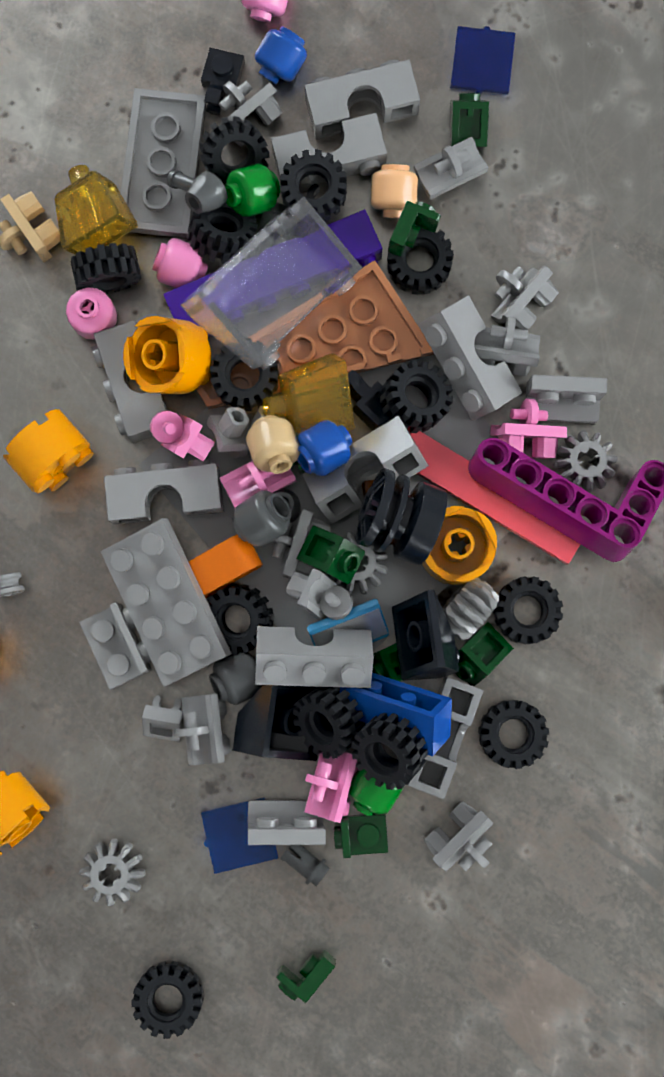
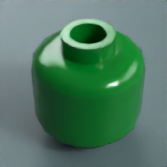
[225,164,280,217]
[349,769,404,816]

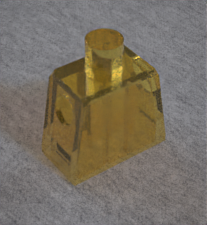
[54,165,138,256]
[263,353,355,433]

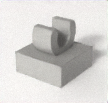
[142,695,183,742]

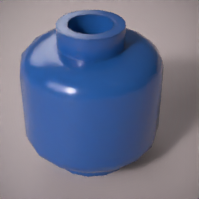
[254,26,307,85]
[297,420,353,476]

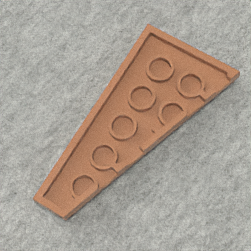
[196,260,434,410]

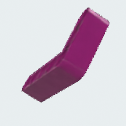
[468,438,664,562]

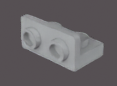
[526,375,607,423]
[79,602,152,690]
[247,800,326,845]

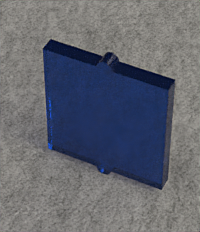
[450,26,516,95]
[201,797,279,874]

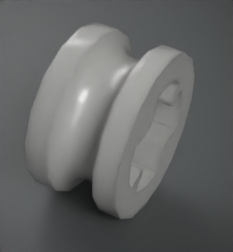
[0,572,25,598]

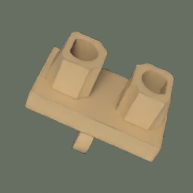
[0,191,63,263]

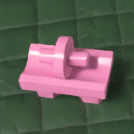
[490,399,567,459]
[150,410,215,461]
[219,461,297,509]
[304,752,358,823]

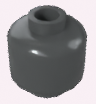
[234,490,291,547]
[209,650,263,705]

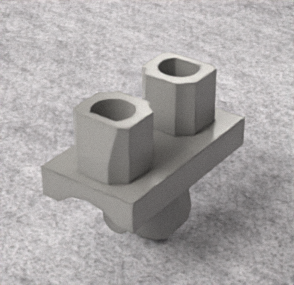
[218,81,282,147]
[413,137,488,200]
[490,265,559,330]
[474,317,540,376]
[206,405,278,458]
[271,509,331,579]
[286,569,353,621]
[175,694,231,766]
[424,802,494,872]

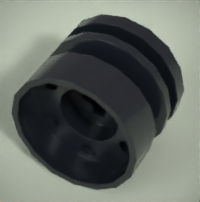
[356,468,447,565]

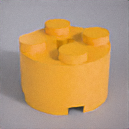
[123,316,211,395]
[3,409,94,494]
[422,506,497,585]
[0,770,50,855]

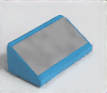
[307,598,389,646]

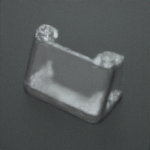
[180,196,362,370]

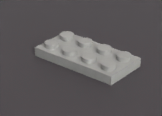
[116,88,206,238]
[100,518,232,687]

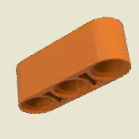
[188,534,263,598]

